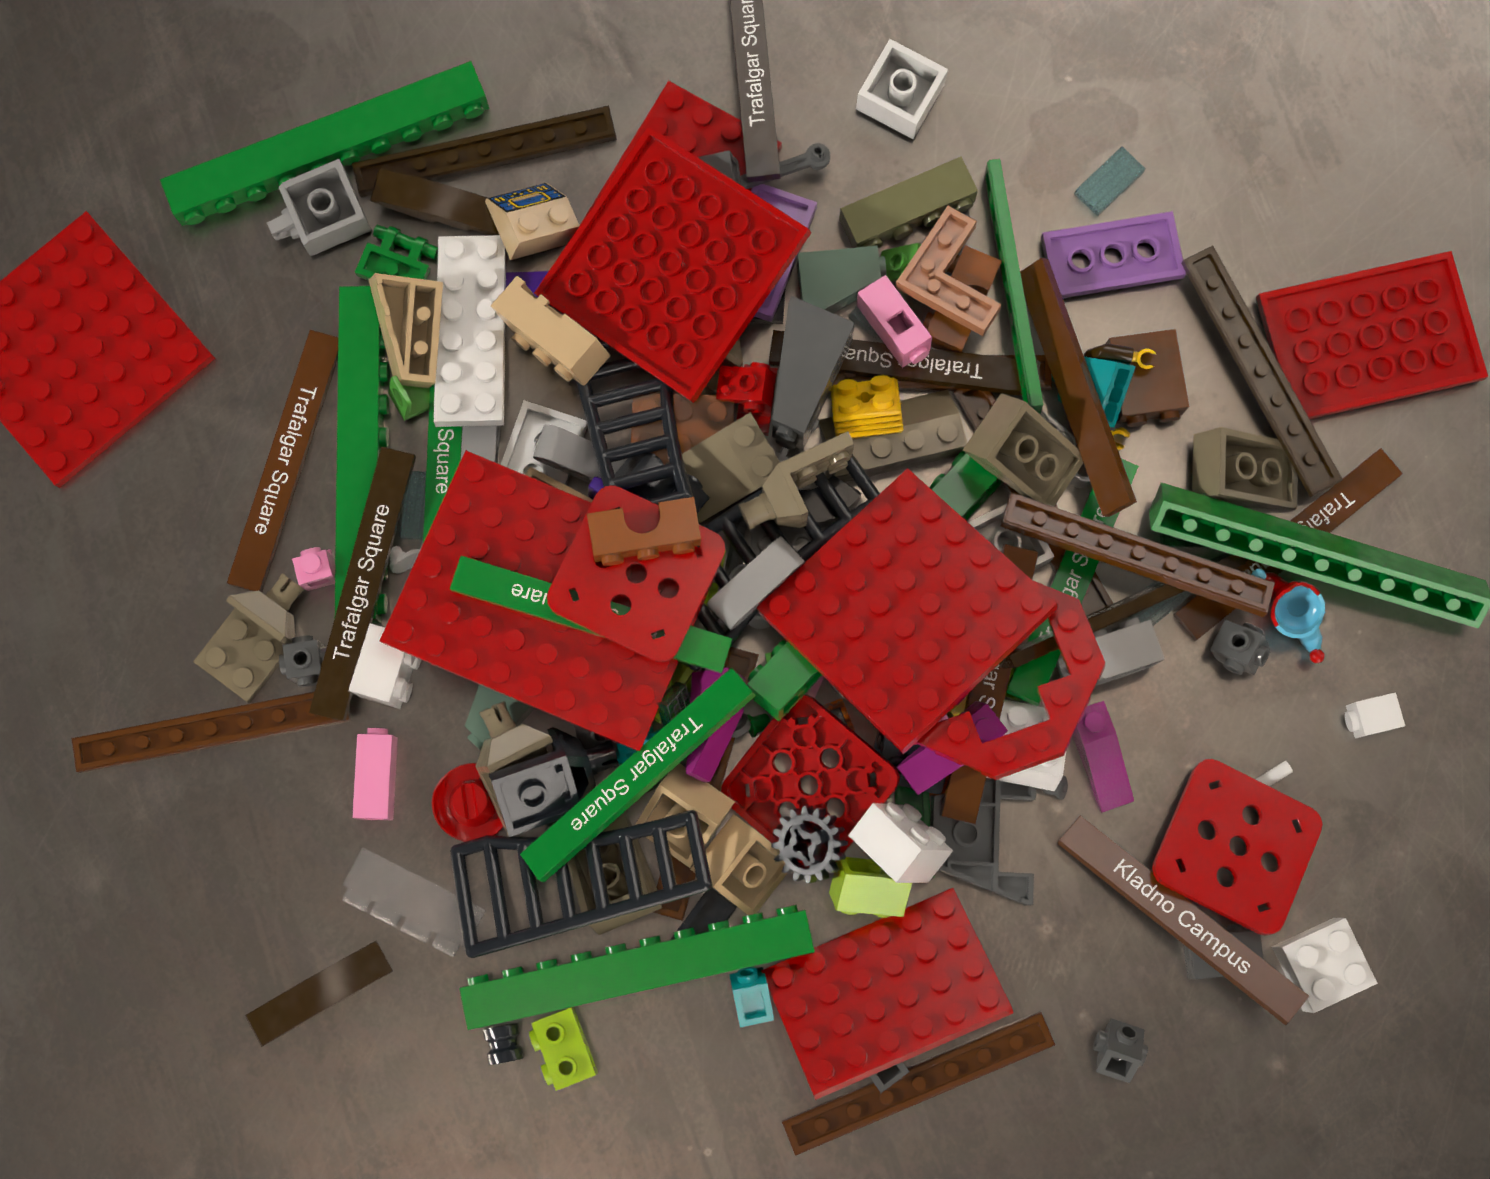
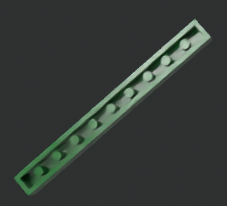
[160,61,489,226]
[334,286,390,624]
[747,450,1003,721]
[1149,482,1490,629]
[459,904,815,1030]

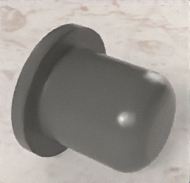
[1042,776,1068,800]

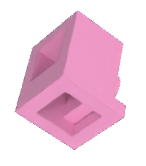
[292,547,335,591]

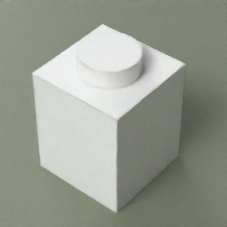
[1345,692,1405,739]

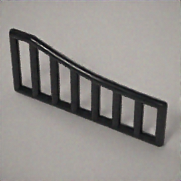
[576,337,693,510]
[687,454,880,671]
[450,810,712,958]

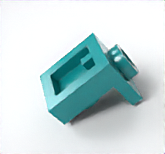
[729,967,774,1028]

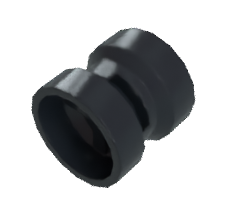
[483,1023,524,1065]

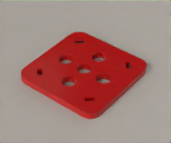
[547,485,725,663]
[721,694,900,867]
[1152,759,1323,936]

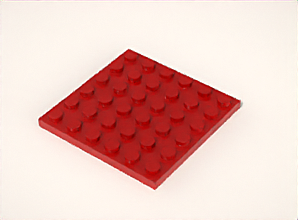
[534,126,812,403]
[0,211,216,488]
[756,468,1058,754]

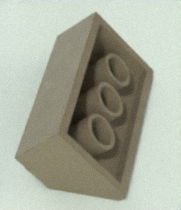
[818,390,967,482]

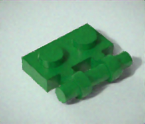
[355,224,438,280]

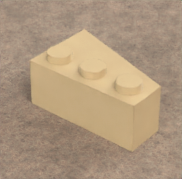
[369,273,443,388]
[491,276,610,386]

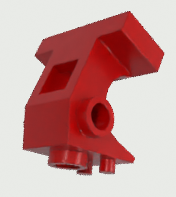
[716,362,778,436]

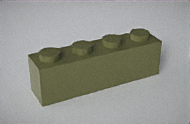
[839,156,978,249]

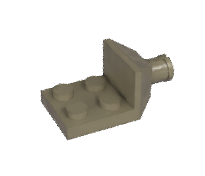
[738,431,854,529]
[193,573,304,703]
[476,701,553,835]

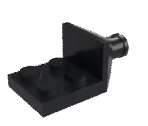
[489,727,619,837]

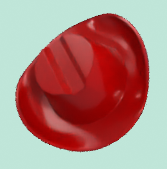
[432,763,503,842]

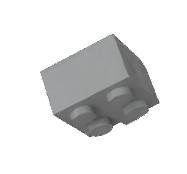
[267,159,372,256]
[1056,617,1165,686]

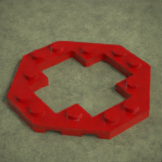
[914,581,1106,780]

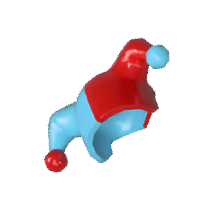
[1252,569,1325,663]

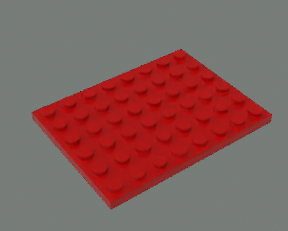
[379,450,720,751]

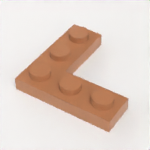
[896,206,1001,336]

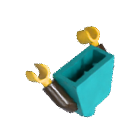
[1051,343,1157,450]

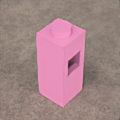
[857,275,932,368]
[352,728,398,820]

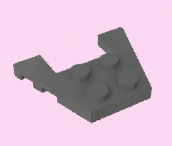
[930,779,1036,905]

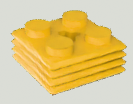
[831,375,904,439]

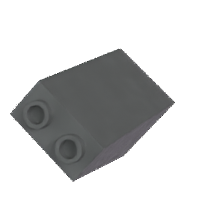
[772,296,855,450]

